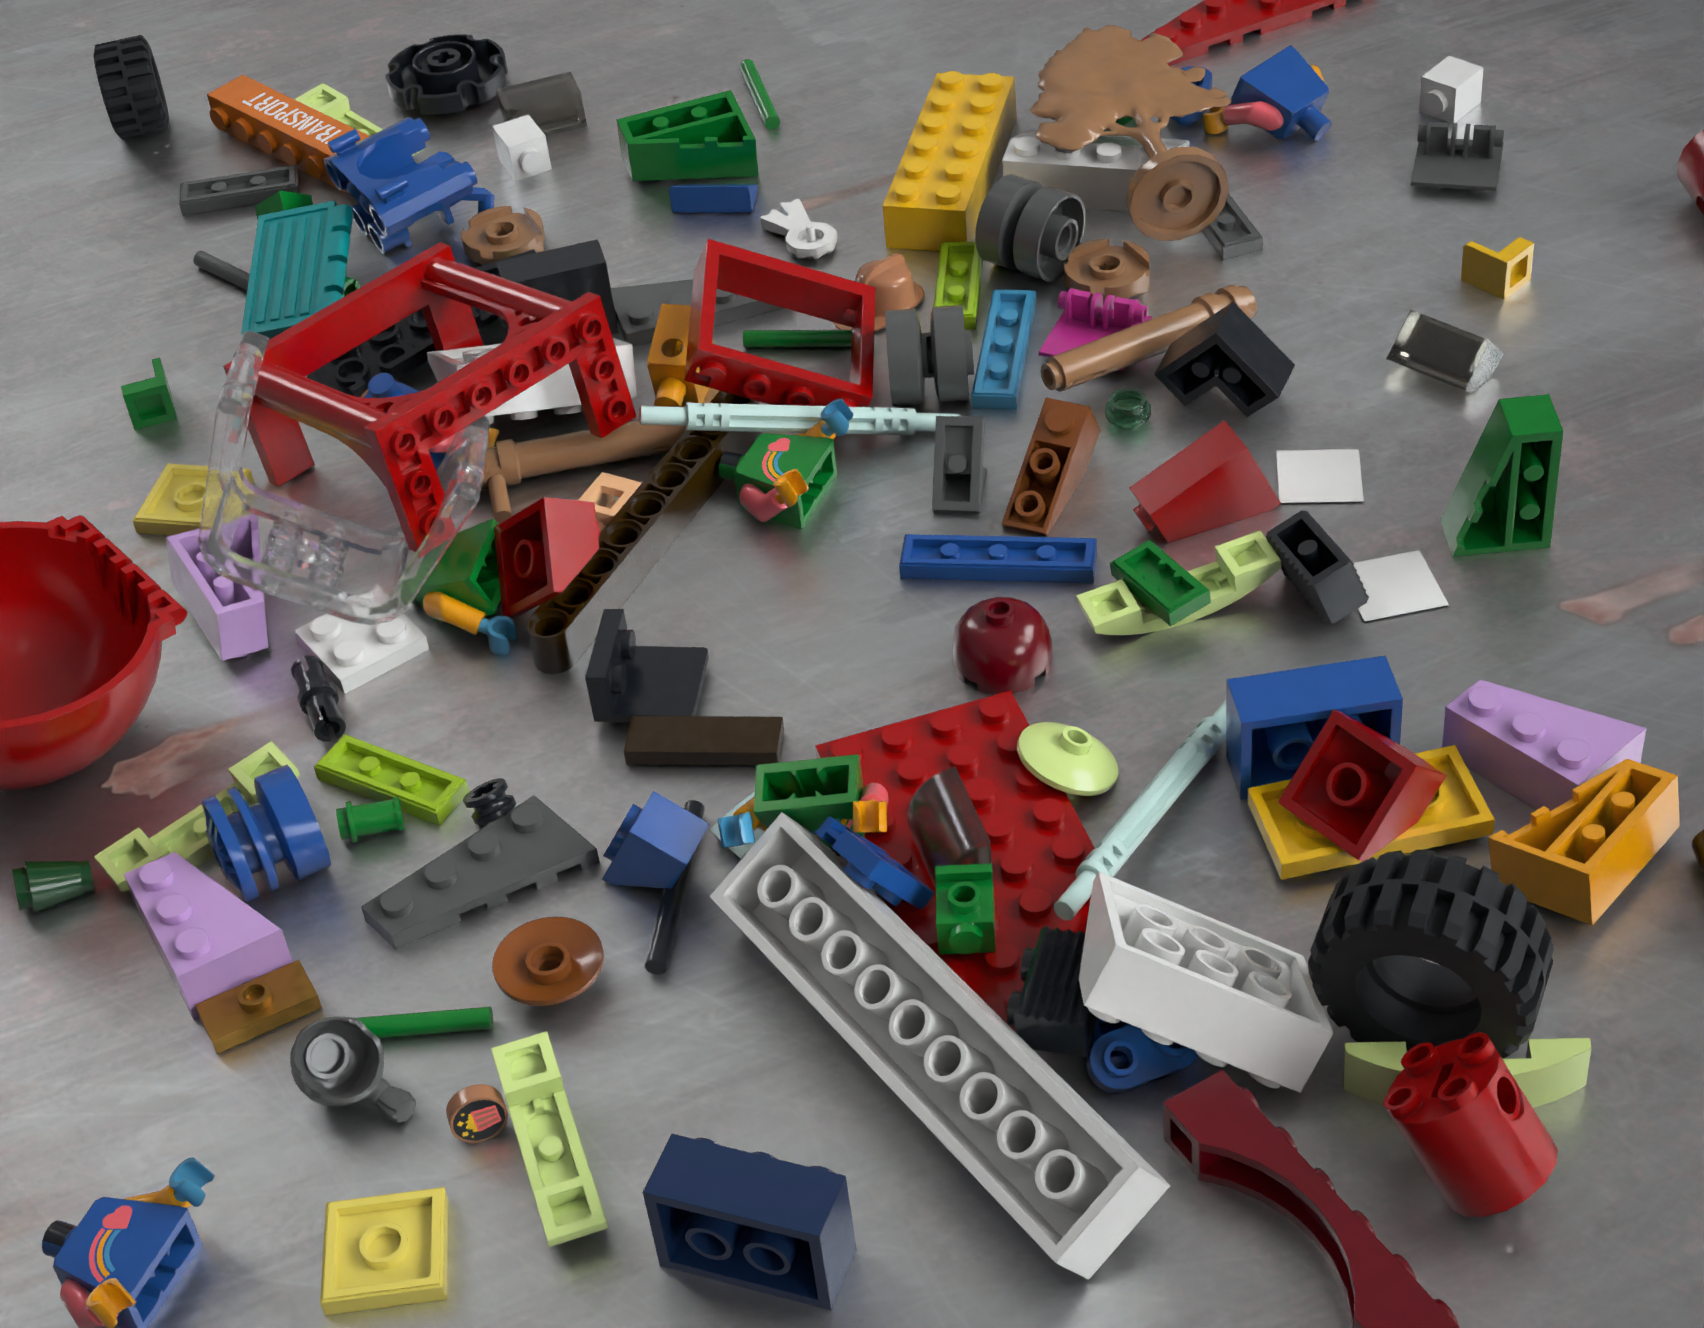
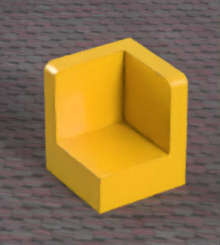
[1461,237,1534,299]

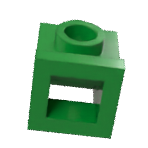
[935,863,996,955]

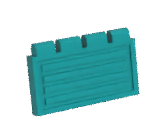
[241,200,354,347]

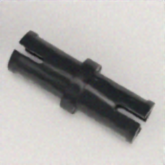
[291,655,346,742]

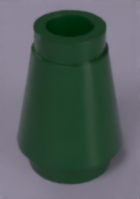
[12,860,94,913]

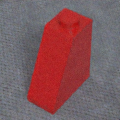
[1129,420,1281,543]

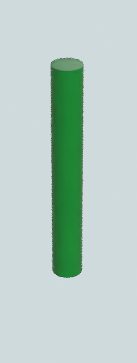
[739,59,780,130]
[743,330,875,348]
[356,1006,493,1038]

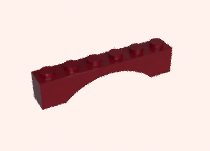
[1163,1070,1459,1328]

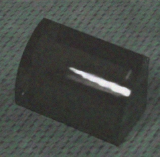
[496,72,587,136]
[1386,310,1504,392]
[907,767,994,889]

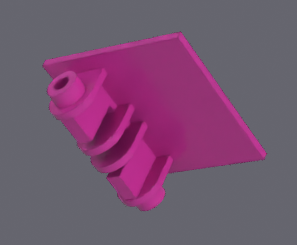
[1039,288,1152,371]

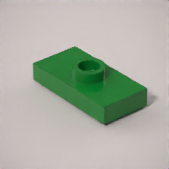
[1110,540,1211,627]

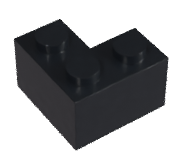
[1154,302,1295,417]

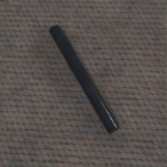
[645,800,705,975]

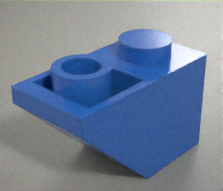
[602,791,710,889]

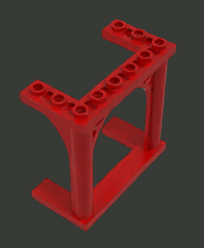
[223,242,636,554]

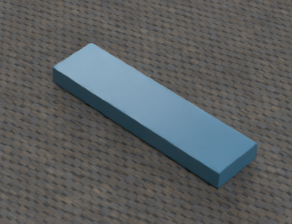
[971,290,1036,410]

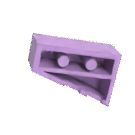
[166,513,268,661]
[1442,680,1646,811]
[124,852,293,1020]

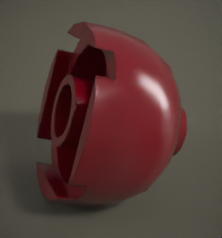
[952,597,1053,694]

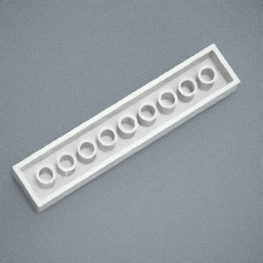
[710,812,1171,1280]

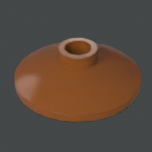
[492,916,604,1006]

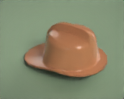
[833,253,924,332]

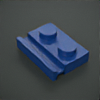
[816,816,935,910]

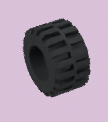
[93,35,169,140]

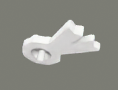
[761,198,837,259]

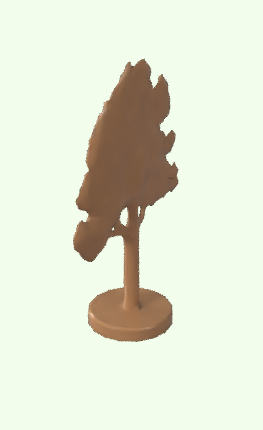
[1030,25,1232,241]

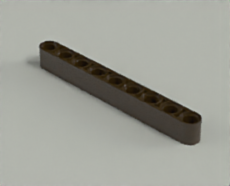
[526,391,762,674]

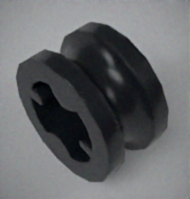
[463,778,517,825]

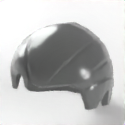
[290,1016,416,1123]

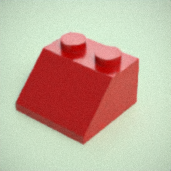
[494,497,600,620]

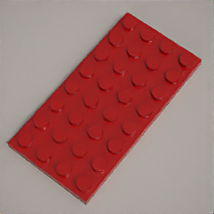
[815,690,1095,1032]

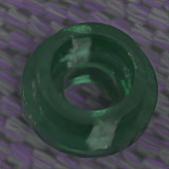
[1105,388,1151,429]

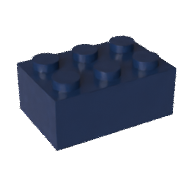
[643,1134,857,1310]

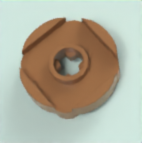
[461,206,545,266]
[1064,239,1150,305]

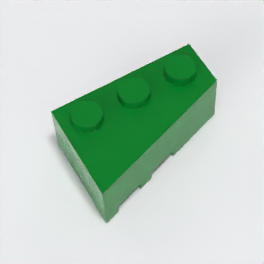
[616,90,759,181]
[1440,394,1563,557]

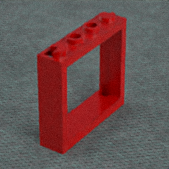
[684,239,876,407]

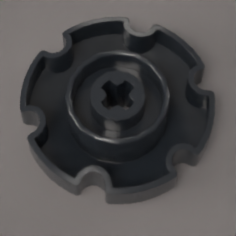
[385,34,508,115]

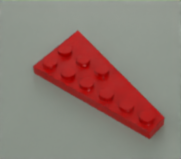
[1140,0,1346,66]

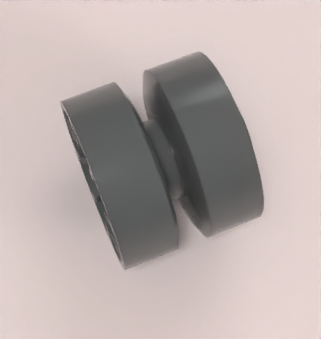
[975,174,1086,282]
[885,305,974,406]

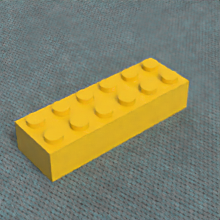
[882,71,1017,252]

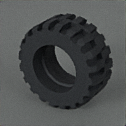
[1308,850,1554,1059]

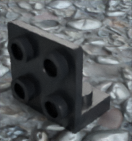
[585,609,709,722]

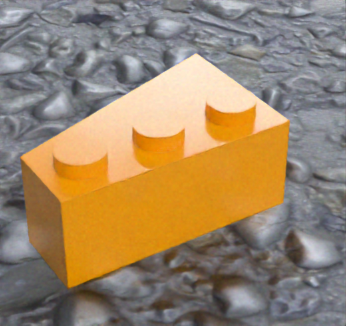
[1488,759,1680,926]

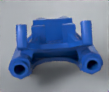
[324,117,494,254]

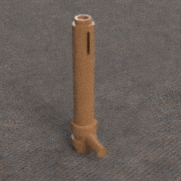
[1040,285,1257,392]
[458,421,686,523]

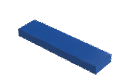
[899,534,1097,583]

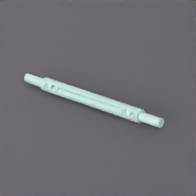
[639,402,959,436]
[1054,699,1226,920]

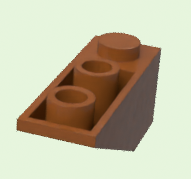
[1001,397,1101,536]

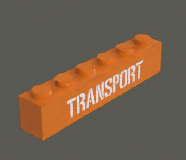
[207,74,369,195]

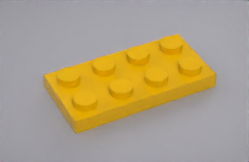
[1248,745,1495,880]

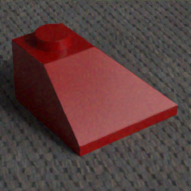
[1277,709,1447,862]

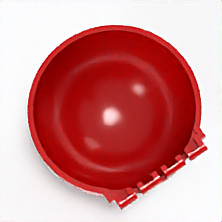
[0,515,187,791]

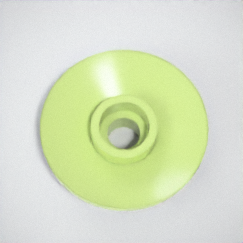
[1017,722,1119,796]

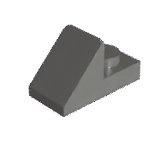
[932,416,987,512]

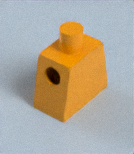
[647,304,714,407]

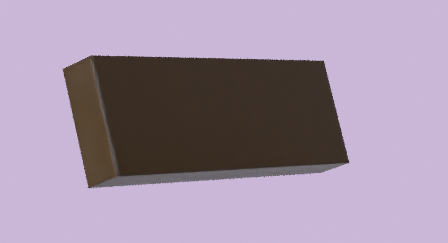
[624,716,784,766]

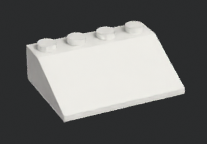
[1002,129,1190,212]
[427,338,637,426]
[1079,871,1334,1093]

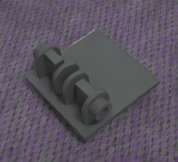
[1411,121,1504,192]

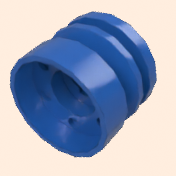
[201,765,331,903]

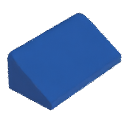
[669,184,758,213]

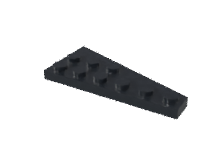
[307,249,536,397]

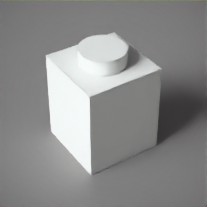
[1419,56,1483,124]
[492,114,552,182]

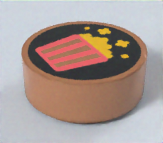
[446,1084,508,1143]

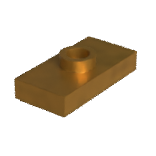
[195,960,322,1054]

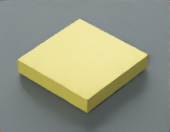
[133,463,254,536]
[320,1187,449,1316]

